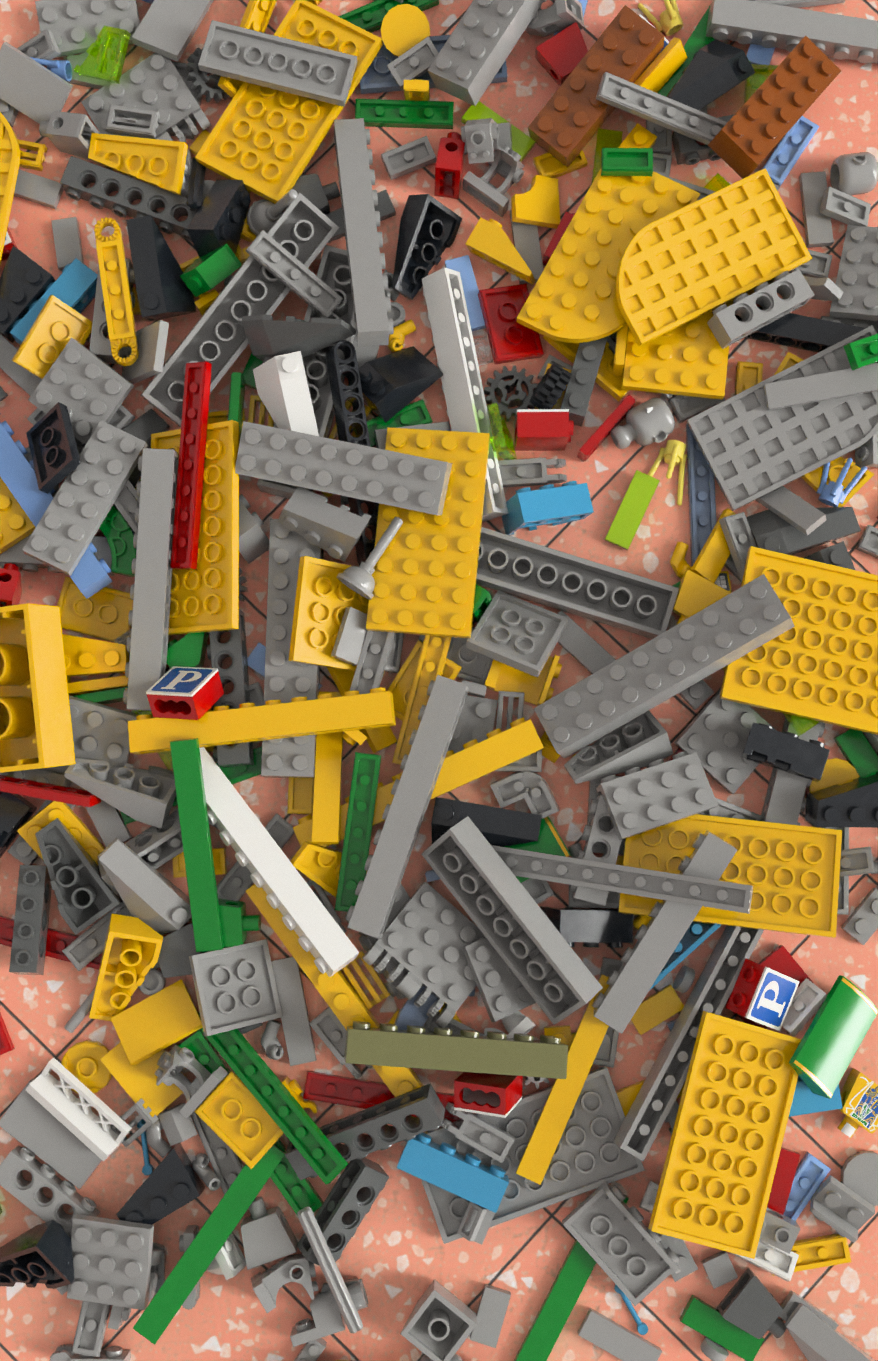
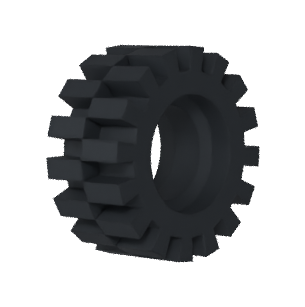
[529,363,572,409]

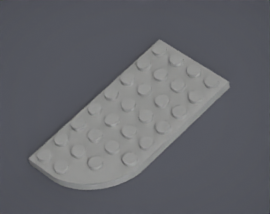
[686,325,878,511]

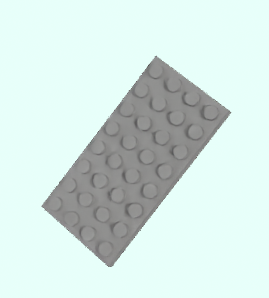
[421,1066,645,1244]

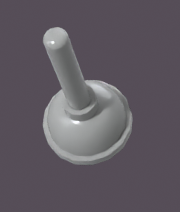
[247,189,298,236]
[337,517,403,600]

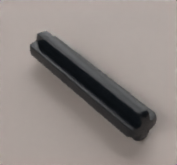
[186,157,206,211]

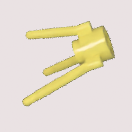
[638,0,683,36]
[647,440,687,506]

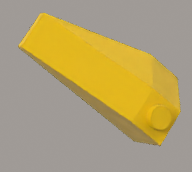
[89,913,163,1021]

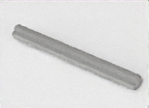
[297,1206,363,1333]

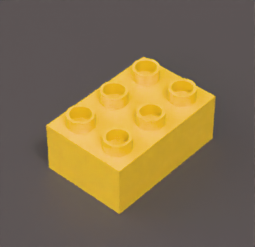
[0,603,76,773]

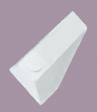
[253,351,319,436]

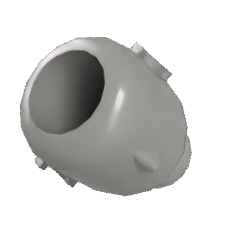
[830,152,878,196]
[611,398,675,449]

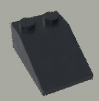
[359,346,443,423]

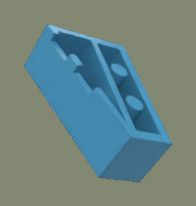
[501,481,594,535]

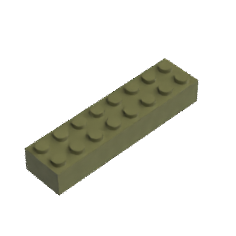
[344,1021,568,1079]

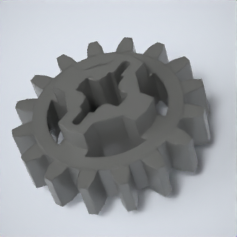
[184,47,230,103]
[484,365,538,422]

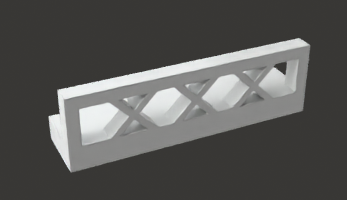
[26,1058,132,1162]

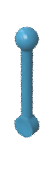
[137,1119,154,1176]
[614,1284,648,1335]

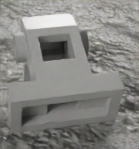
[525,0,585,37]
[461,118,512,164]
[463,145,525,217]
[154,1045,228,1119]
[251,1254,318,1313]

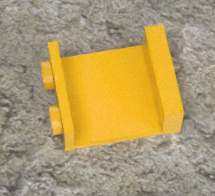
[485,655,562,706]

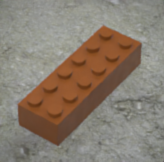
[528,5,664,168]
[708,36,841,179]

